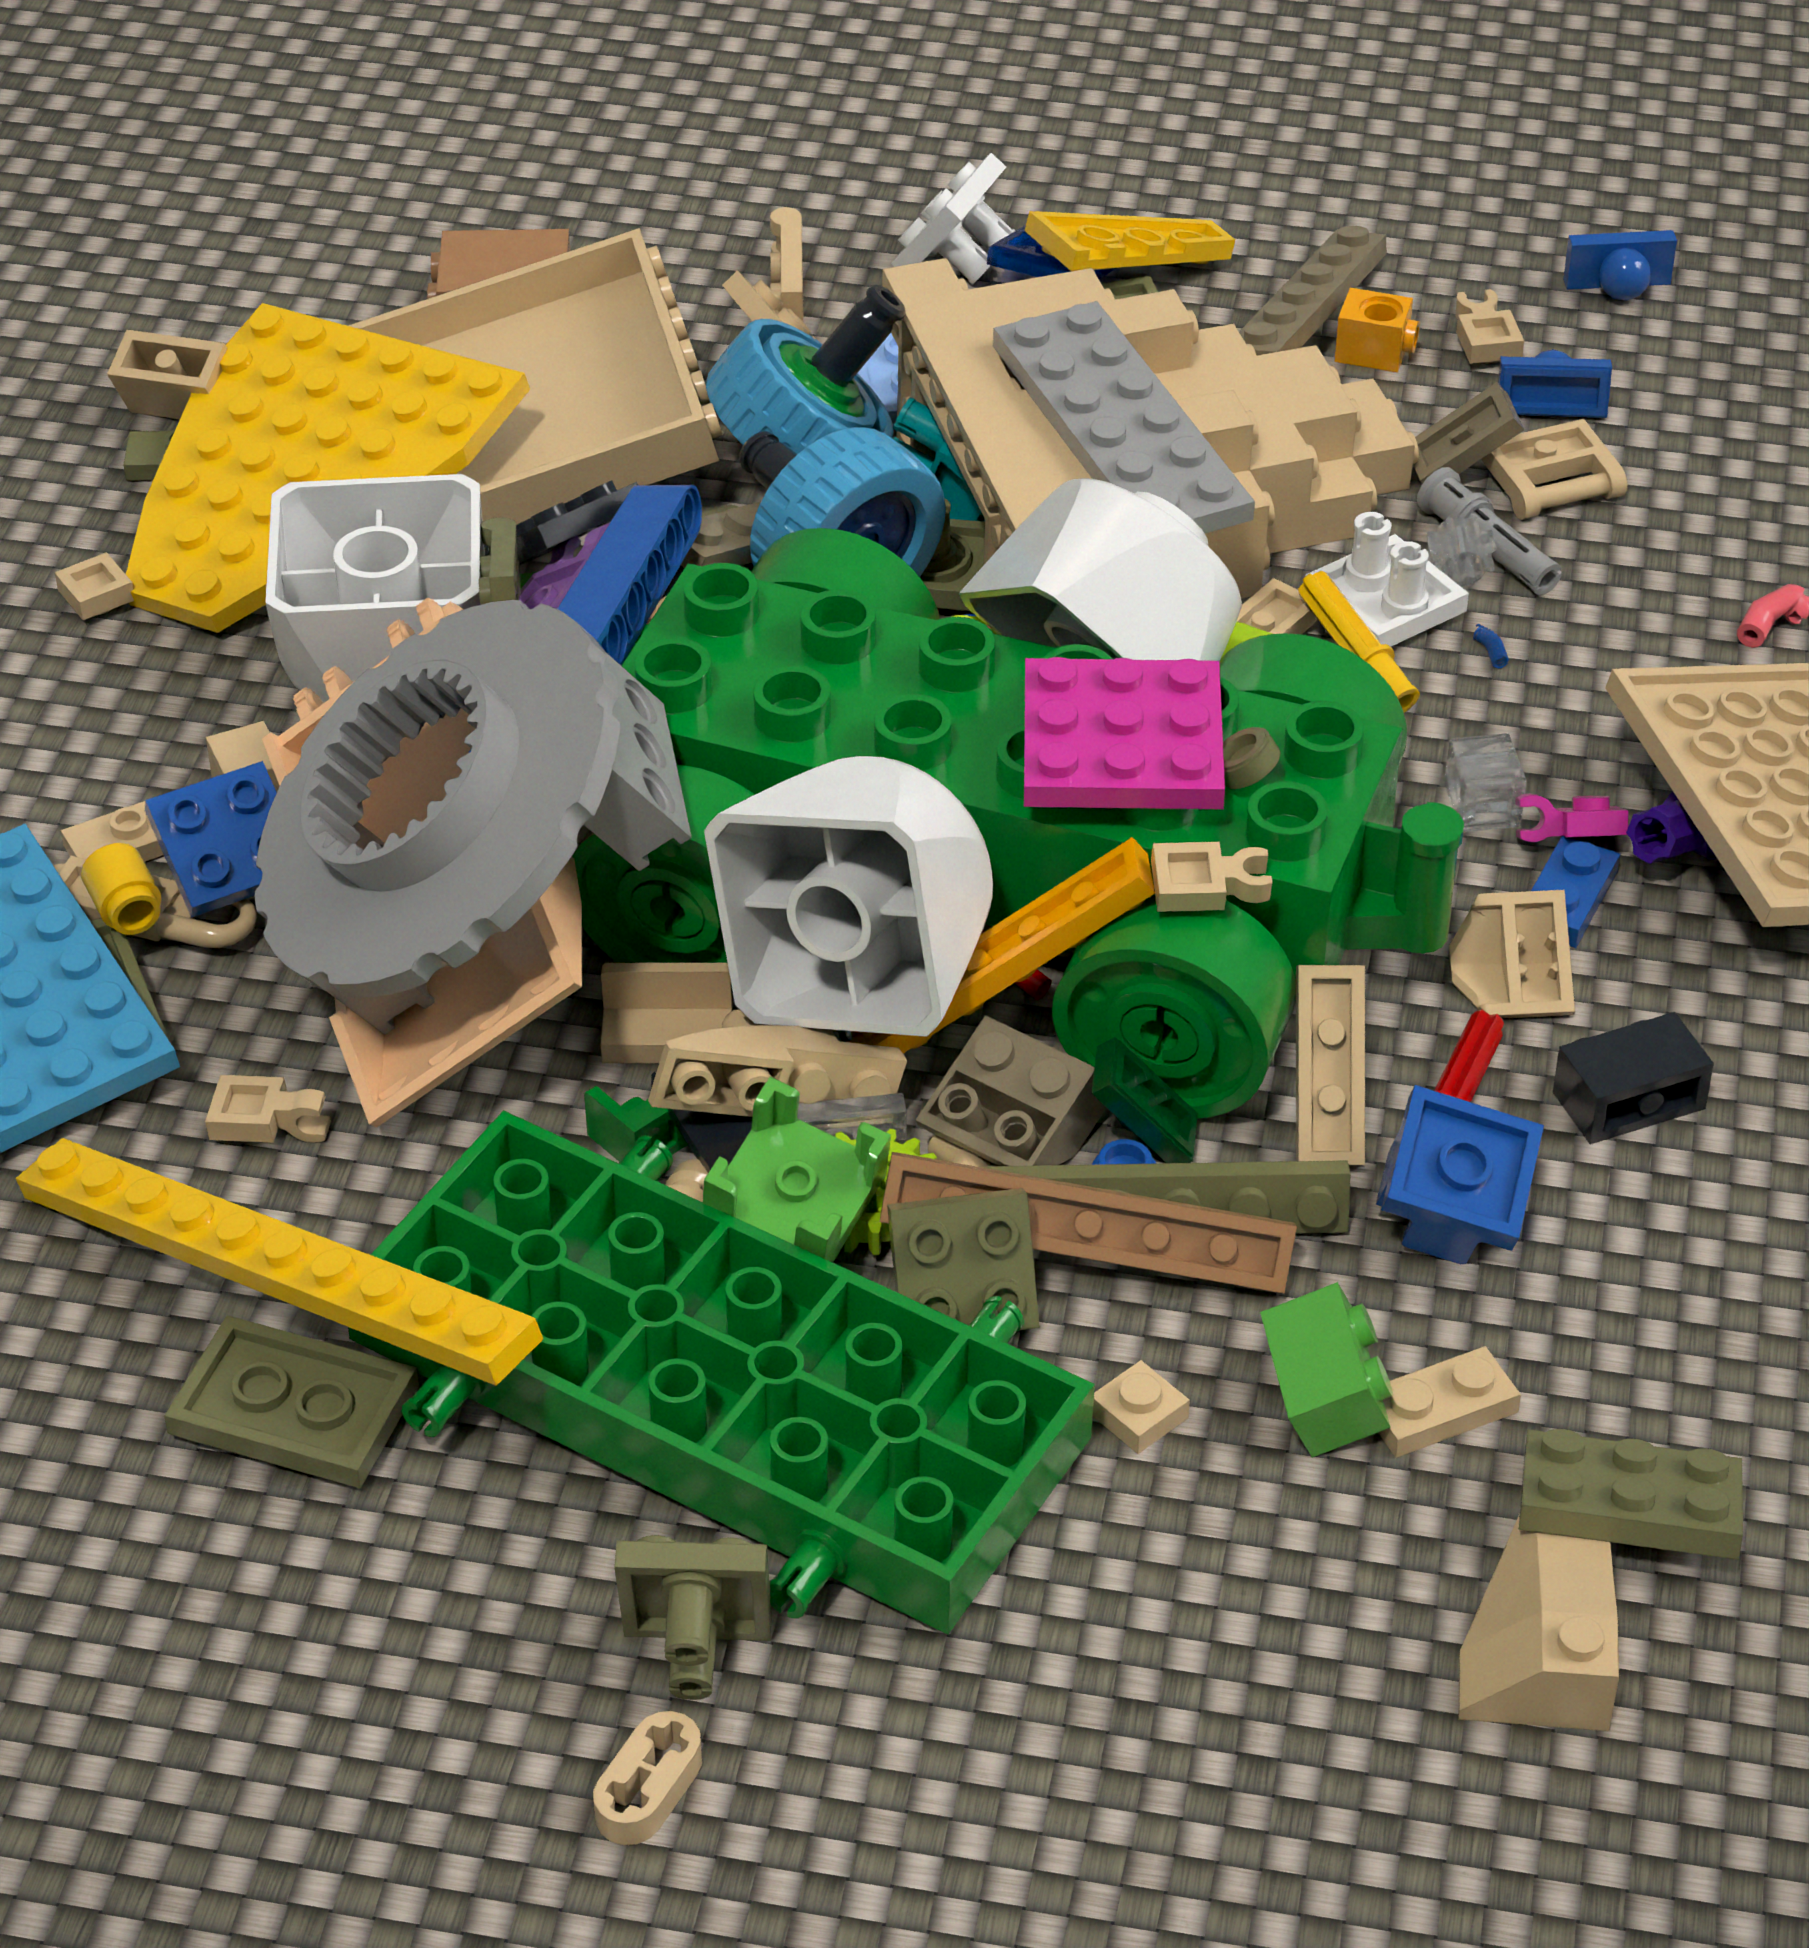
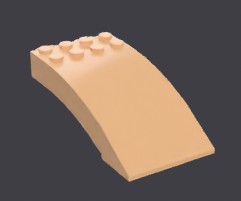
[262,597,582,1128]

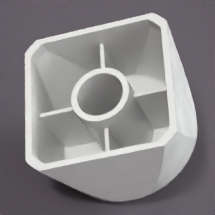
[266,474,485,703]
[959,478,1242,662]
[704,756,993,1037]

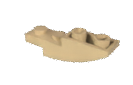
[648,1025,907,1118]

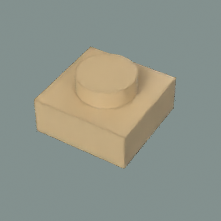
[55,552,134,620]
[1093,1360,1190,1454]

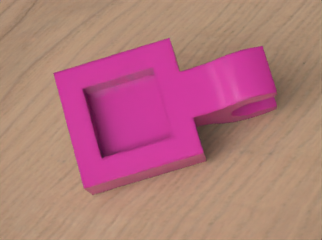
[1515,794,1629,842]

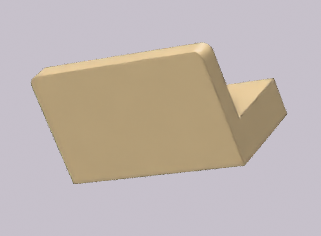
[601,963,733,1063]

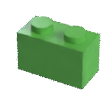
[1260,1282,1393,1458]

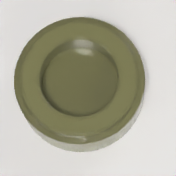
[1223,727,1280,789]

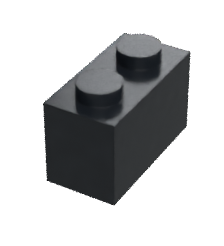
[1553,1012,1714,1145]

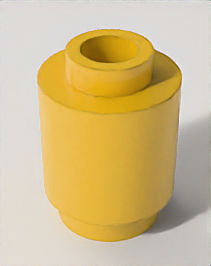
[81,843,161,935]

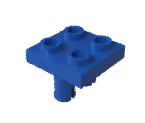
[145,761,277,918]

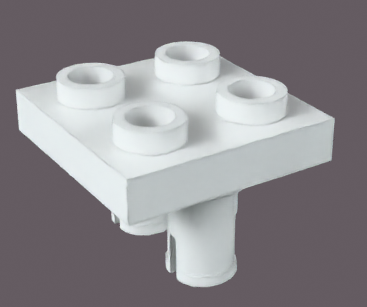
[891,153,1017,285]
[1305,512,1469,646]

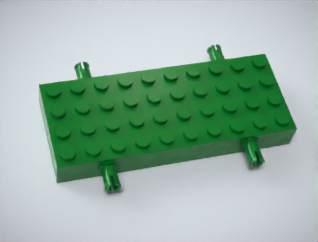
[348,1110,1095,1635]

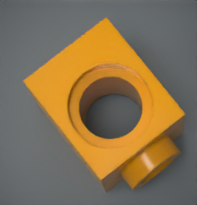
[1335,287,1420,373]

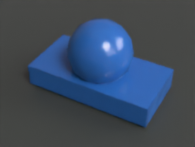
[1563,230,1677,301]
[1498,349,1612,418]

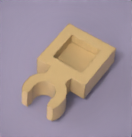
[1455,289,1524,364]
[1151,842,1272,912]

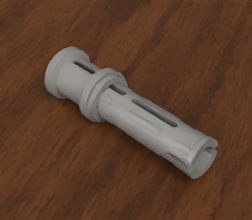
[1417,467,1562,595]

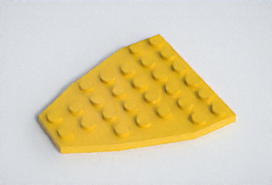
[126,303,530,633]

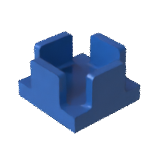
[1376,1085,1544,1264]

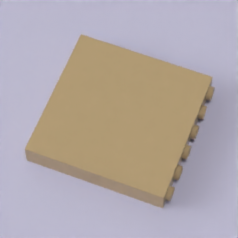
[349,228,723,525]

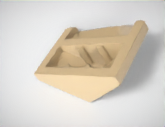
[1449,890,1575,1018]

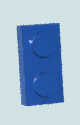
[1531,836,1621,948]

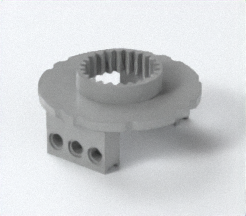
[255,600,692,1035]

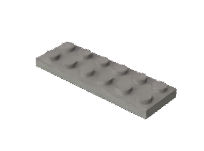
[993,301,1255,534]

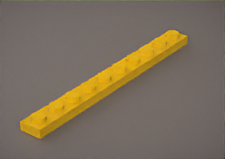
[15,1138,543,1386]

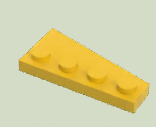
[1025,211,1236,271]

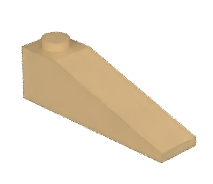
[1458,1514,1619,1731]

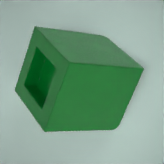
[584,1086,688,1162]

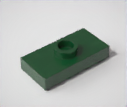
[1092,1037,1198,1163]

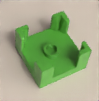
[703,1076,891,1262]

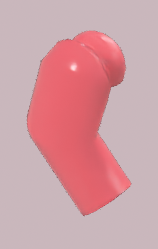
[1737,584,1809,648]

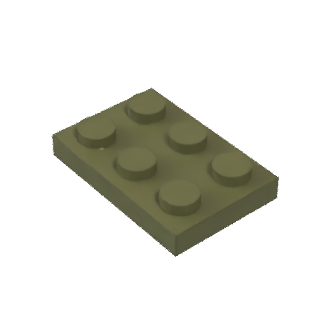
[164,1315,419,1488]
[1518,1429,1743,1560]

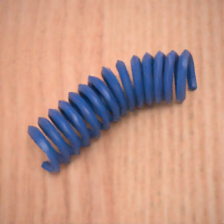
[1473,624,1509,669]

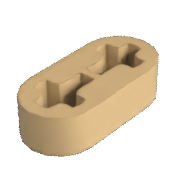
[593,1711,702,1845]

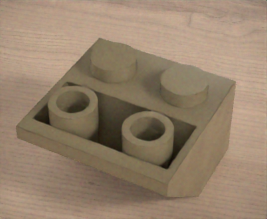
[916,1015,1107,1166]

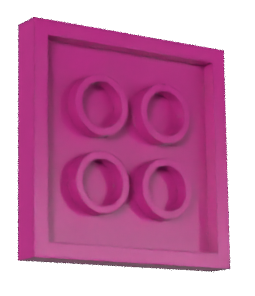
[1024,657,1225,809]

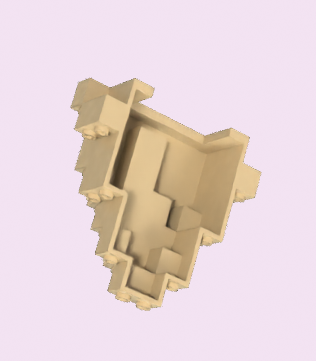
[882,258,1419,598]

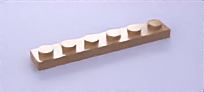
[880,1152,1297,1293]

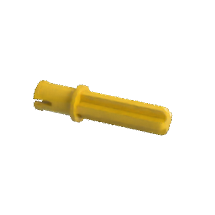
[1298,571,1420,712]

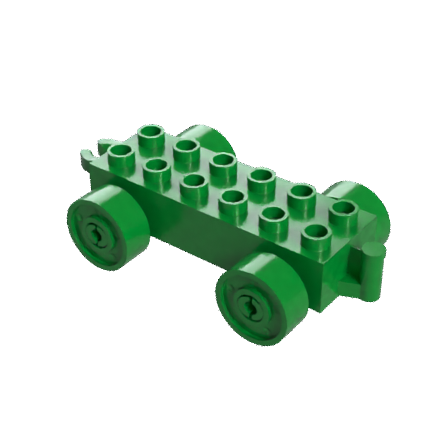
[572,528,1464,1118]

